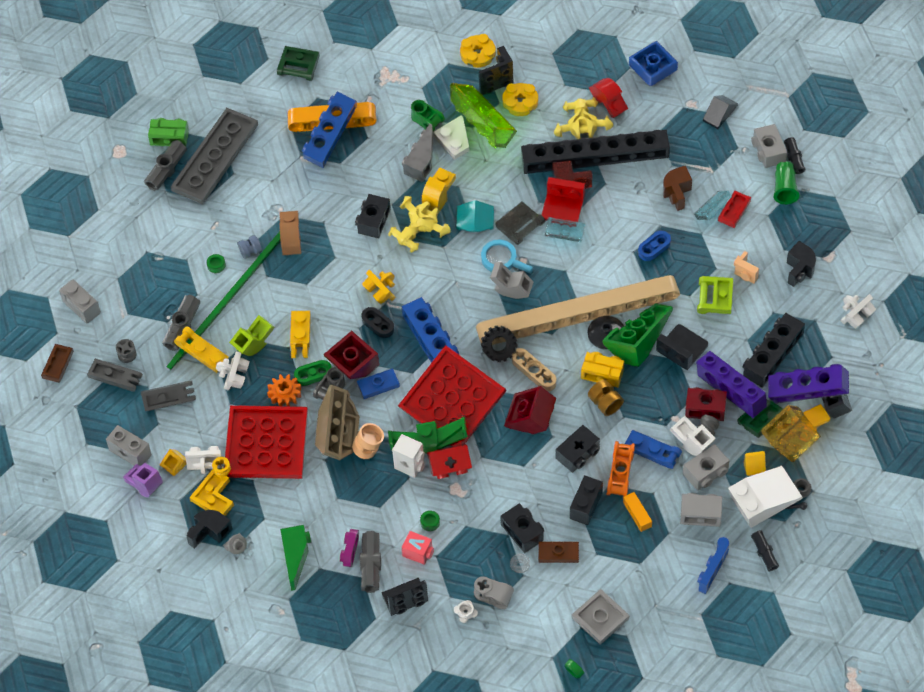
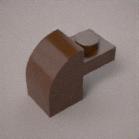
[663,165,692,211]

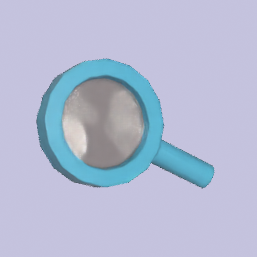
[481,239,533,274]

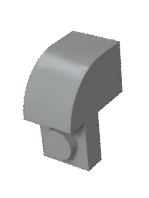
[490,262,534,299]

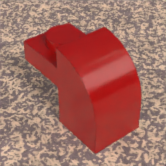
[589,78,629,118]

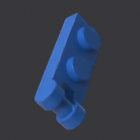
[625,430,682,469]
[697,537,729,594]

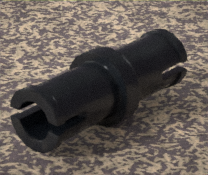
[784,137,806,174]
[751,530,779,572]

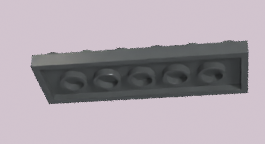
[171,107,258,204]

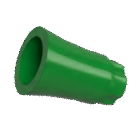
[773,161,800,205]

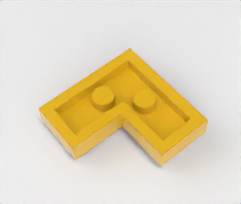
[190,469,234,516]

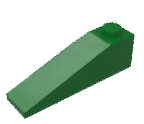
[602,303,673,367]

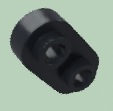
[361,307,394,338]

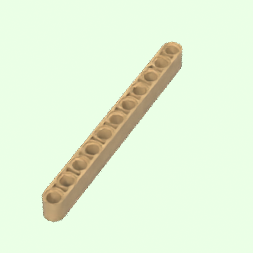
[476,275,680,345]

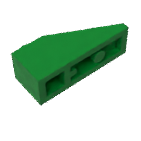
[280,525,311,591]

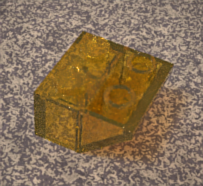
[761,405,821,462]

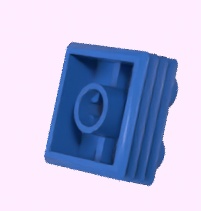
[629,41,678,86]

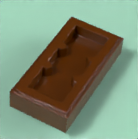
[41,344,74,383]
[538,542,579,563]

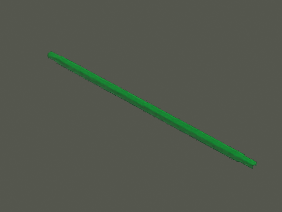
[166,231,281,370]

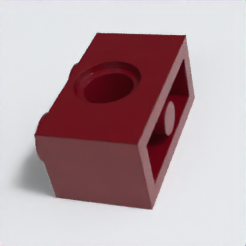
[685,387,727,421]

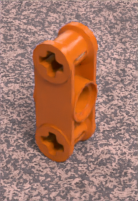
[607,441,635,497]

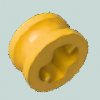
[212,457,231,477]

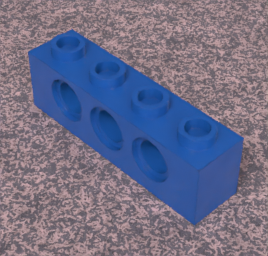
[302,91,357,168]
[402,297,459,363]

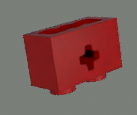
[427,444,472,479]

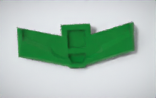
[388,417,468,454]

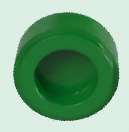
[206,254,226,273]
[420,510,440,531]
[564,659,584,679]

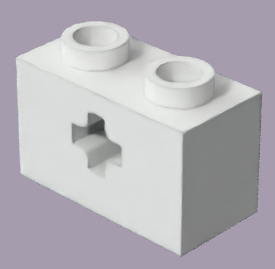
[392,434,426,478]

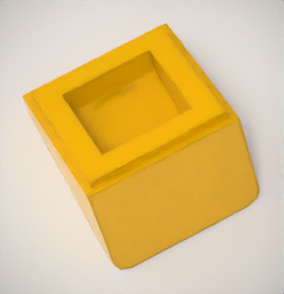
[160,449,187,476]
[744,451,766,476]

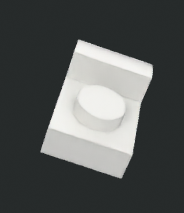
[670,416,716,456]

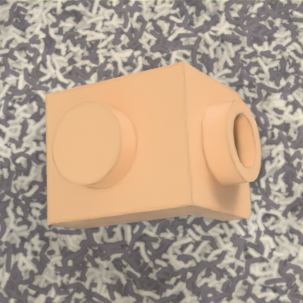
[734,251,759,284]

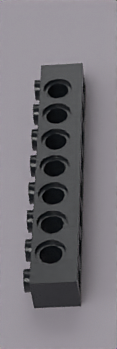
[521,130,670,174]

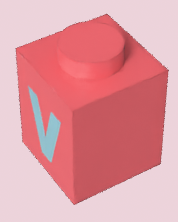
[402,531,434,565]

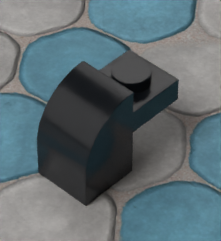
[786,241,816,287]
[186,510,233,549]

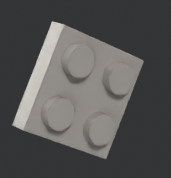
[572,589,630,645]

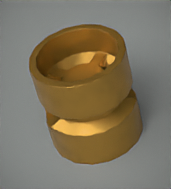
[588,379,624,416]

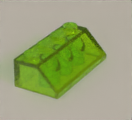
[450,83,517,148]

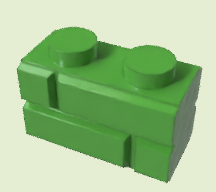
[148,118,189,146]

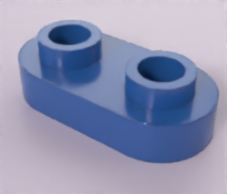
[638,231,671,261]

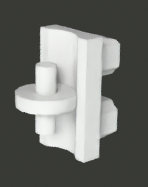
[840,294,876,329]
[216,351,250,390]
[185,446,223,474]

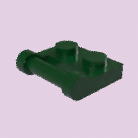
[277,46,320,81]

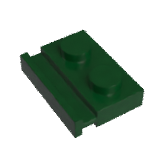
[737,399,785,438]

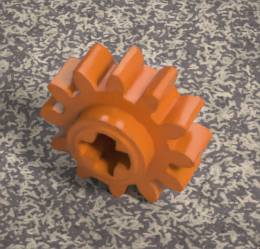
[267,374,302,406]

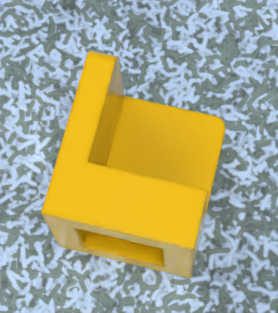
[799,404,830,438]

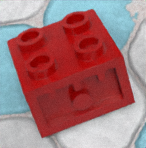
[541,177,585,226]

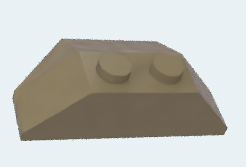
[315,385,360,460]

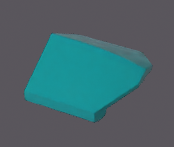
[456,200,494,232]

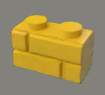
[581,352,624,387]

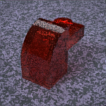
[553,161,592,189]

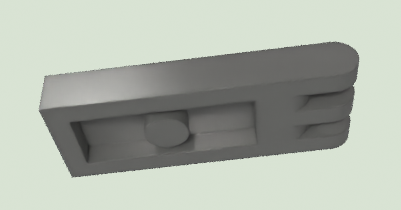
[87,358,143,391]
[141,381,196,411]

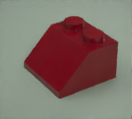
[324,330,380,379]
[504,386,557,434]

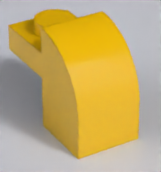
[422,167,456,213]

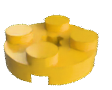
[460,34,496,68]
[502,83,538,116]

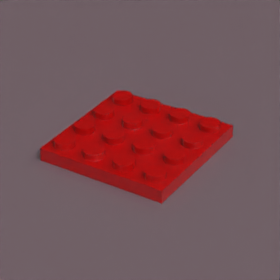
[398,345,507,447]
[224,405,308,479]

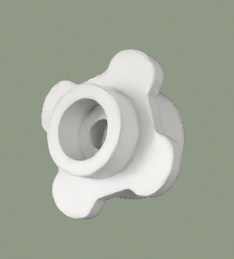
[454,600,478,623]

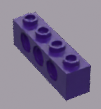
[696,351,767,418]
[768,364,849,404]

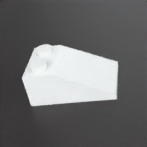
[728,466,803,528]

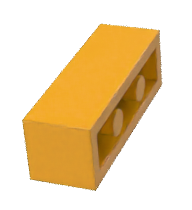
[623,492,652,532]

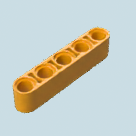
[287,102,377,132]

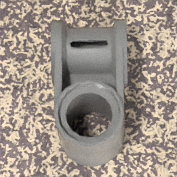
[474,577,514,609]

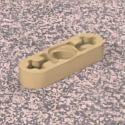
[512,348,556,391]

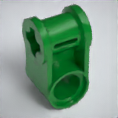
[411,100,445,132]

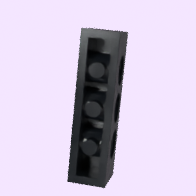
[742,313,805,388]

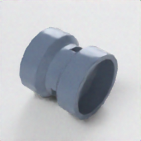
[237,235,262,259]

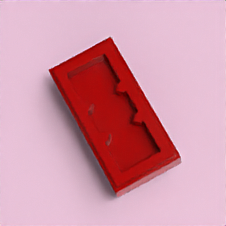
[718,191,751,228]

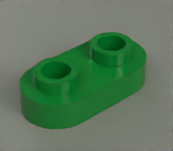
[294,360,332,386]

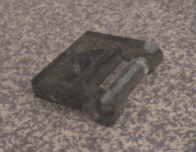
[495,201,545,245]

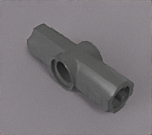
[144,140,187,191]
[162,295,201,351]
[360,531,381,593]

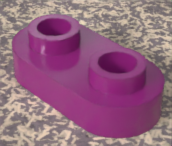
[340,529,359,567]

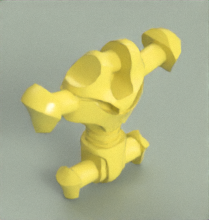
[554,97,613,139]
[388,196,451,253]

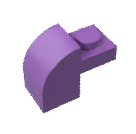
[123,463,163,497]

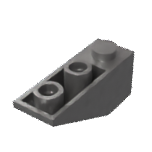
[402,124,433,182]

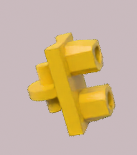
[362,269,396,304]

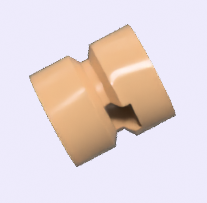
[352,423,384,459]

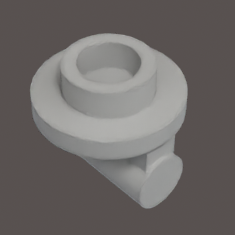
[223,533,247,554]

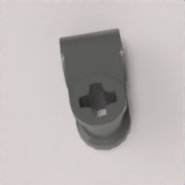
[313,367,345,400]

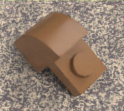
[279,211,301,255]

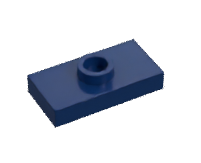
[357,368,400,399]

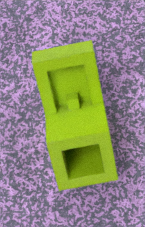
[229,315,275,356]

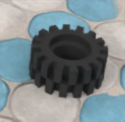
[481,325,518,362]

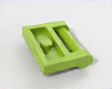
[697,276,733,314]

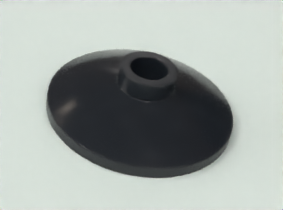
[587,316,624,349]

